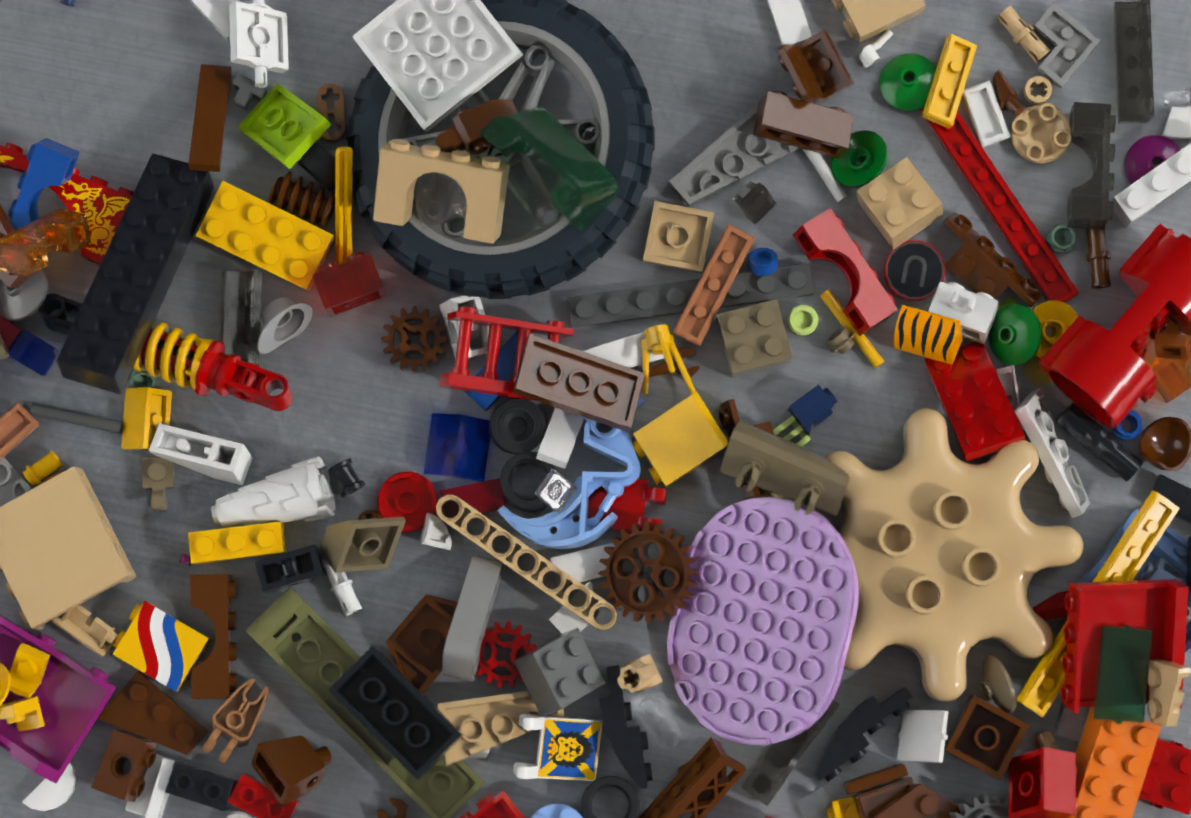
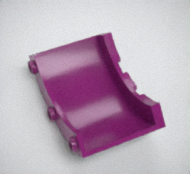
[0,614,116,784]

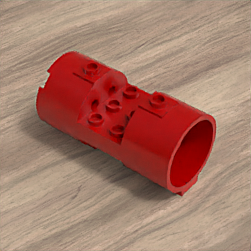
[1039,224,1191,429]

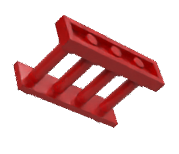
[439,307,574,401]

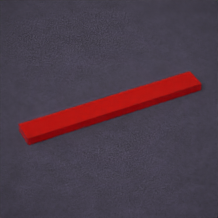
[919,108,1080,303]

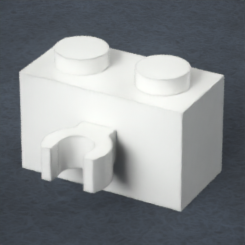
[928,281,998,345]

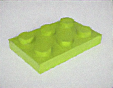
[237,83,331,169]

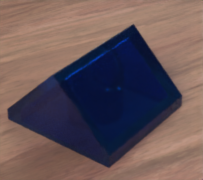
[423,413,491,482]

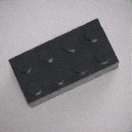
[328,645,464,780]

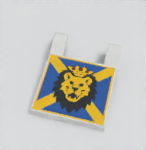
[513,713,603,781]

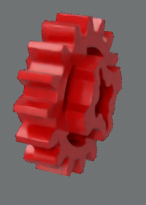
[476,621,537,688]

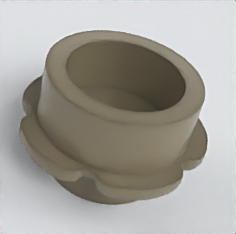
[826,326,855,354]

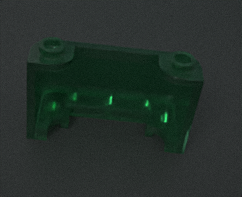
[480,107,619,232]

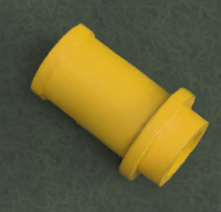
[22,450,64,487]

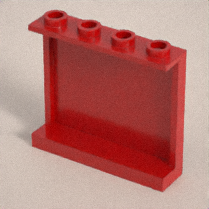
[1060,579,1188,714]

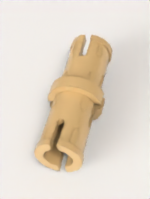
[996,5,1051,64]

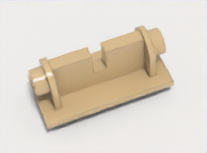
[52,605,118,657]

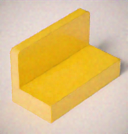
[121,387,172,450]

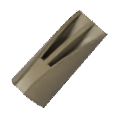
[720,421,850,517]

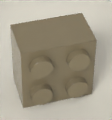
[716,299,793,378]

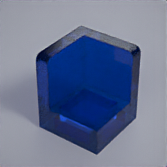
[9,329,60,376]

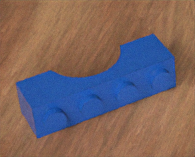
[8,138,80,267]

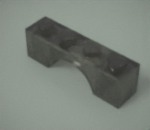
[1067,102,1116,230]
[740,700,840,806]

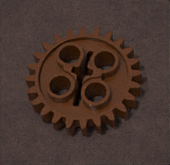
[598,522,699,623]

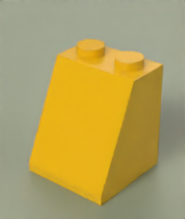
[632,392,729,488]

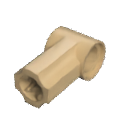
[617,654,663,693]

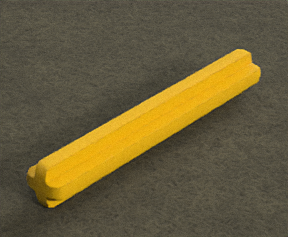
[335,147,353,265]

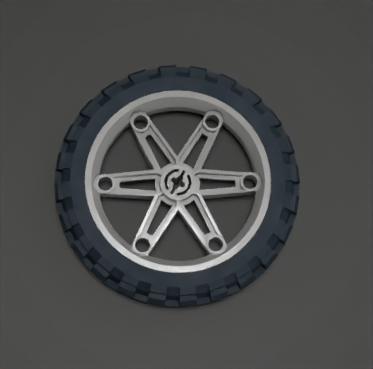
[345,0,655,299]

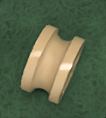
[1023,76,1052,105]

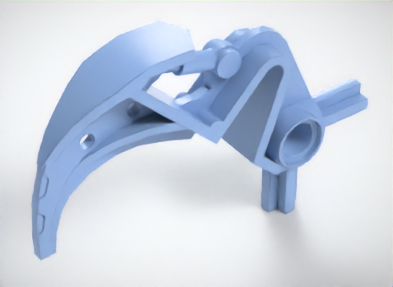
[498,396,645,549]

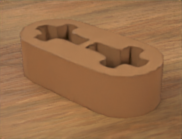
[317,83,347,143]

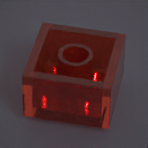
[312,252,387,317]

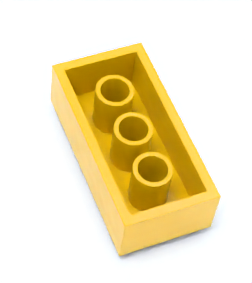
[196,181,335,291]

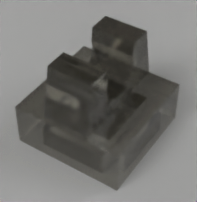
[733,181,777,225]

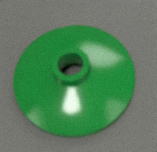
[879,54,936,112]
[831,130,888,187]
[989,304,1042,365]

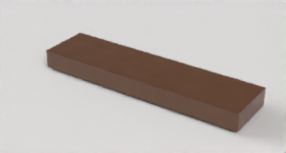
[188,64,232,172]

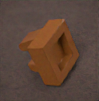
[1154,322,1189,360]

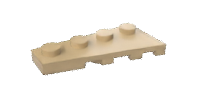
[436,691,565,767]

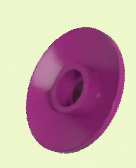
[1125,135,1181,184]

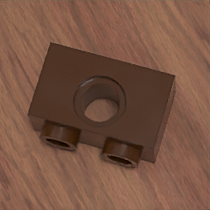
[91,729,157,802]

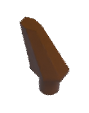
[993,70,1024,116]

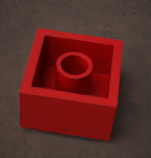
[1009,747,1077,818]

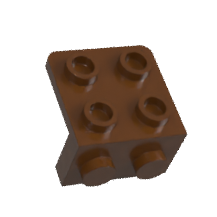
[778,30,854,101]

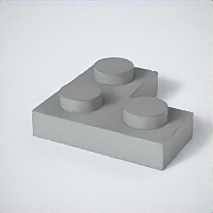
[1033,2,1100,89]

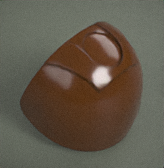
[1138,417,1191,471]

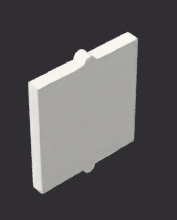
[897,710,948,763]

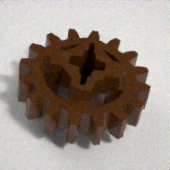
[381,306,448,374]

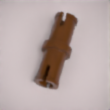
[1085,225,1112,289]

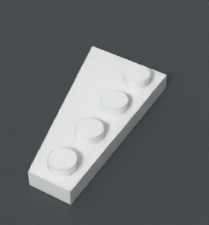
[1015,386,1090,518]

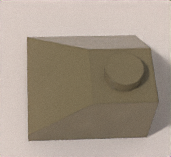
[319,517,406,573]

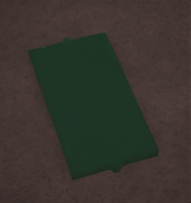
[1094,625,1152,724]

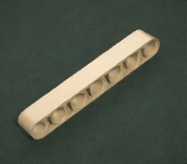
[436,495,617,630]

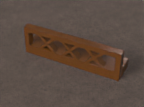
[639,737,747,818]

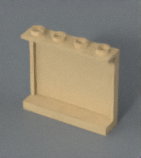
[0,466,137,630]

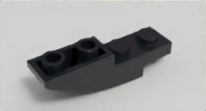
[599,665,653,789]
[814,687,913,782]

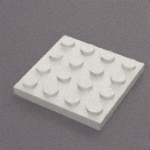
[352,0,523,132]

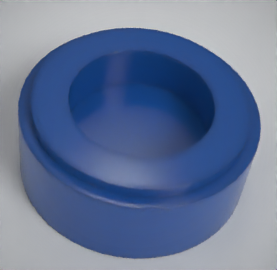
[747,248,778,276]

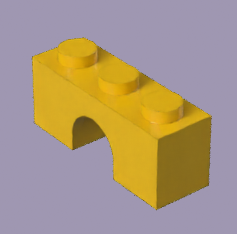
[188,522,287,565]

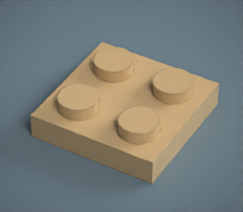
[643,201,714,273]

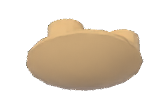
[1011,103,1071,164]

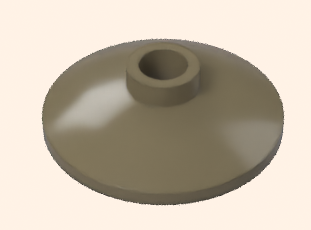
[980,654,1016,714]

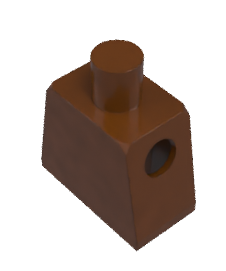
[251,735,332,807]

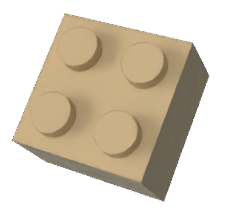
[857,157,943,250]

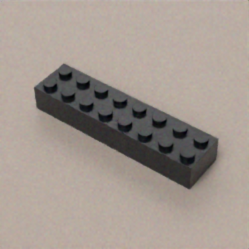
[56,153,214,395]

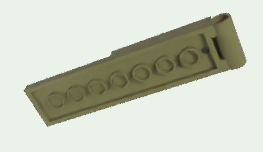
[245,587,485,818]

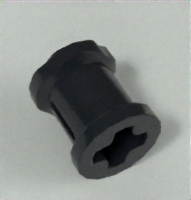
[327,458,366,498]

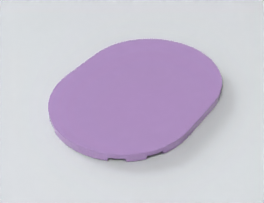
[667,497,859,745]

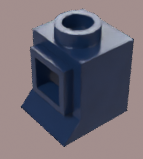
[787,384,837,436]

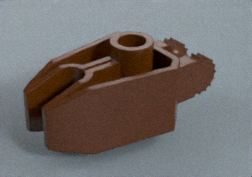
[436,99,521,155]

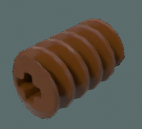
[268,171,335,230]

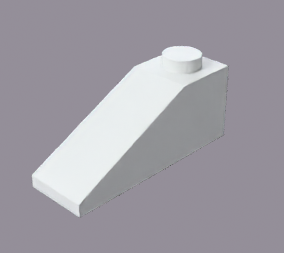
[149,423,253,486]

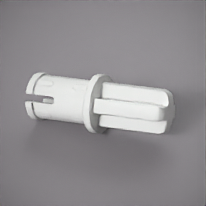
[322,559,362,617]

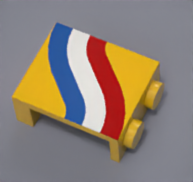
[113,601,212,692]

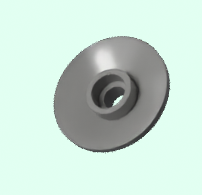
[0,266,48,321]

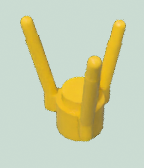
[640,324,695,395]

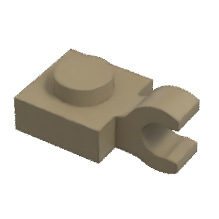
[142,457,175,511]

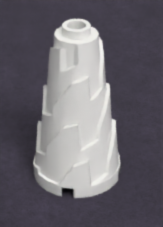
[211,456,336,527]

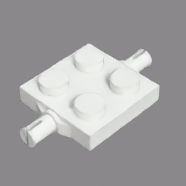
[229,0,289,88]

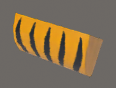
[894,305,963,365]

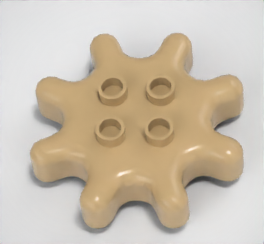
[825,408,1083,702]

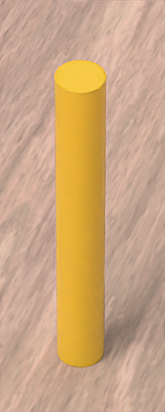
[820,289,885,369]

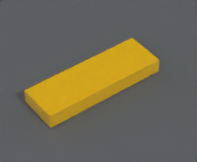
[921,33,977,129]

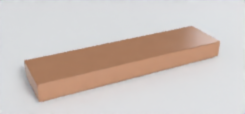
[672,224,756,347]

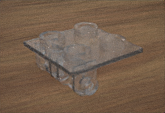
[414,152,467,229]

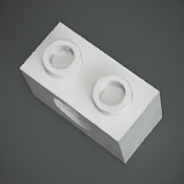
[439,295,489,360]

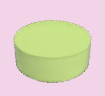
[787,305,819,336]

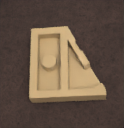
[1147,659,1190,727]

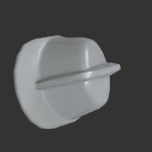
[257,297,313,354]

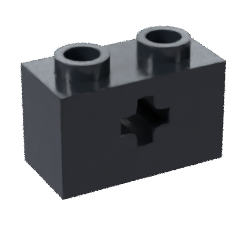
[254,544,326,593]
[165,762,238,811]

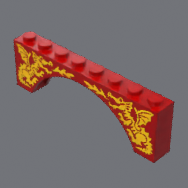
[0,142,134,265]

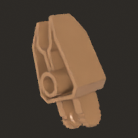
[202,678,269,764]

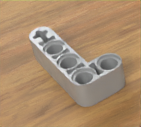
[442,556,504,682]

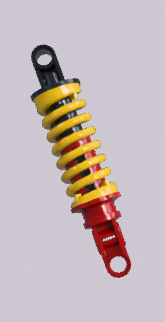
[38,293,293,411]

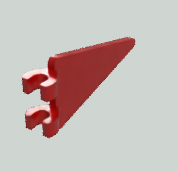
[536,479,667,533]

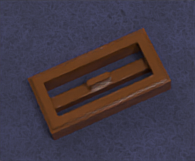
[844,763,908,795]

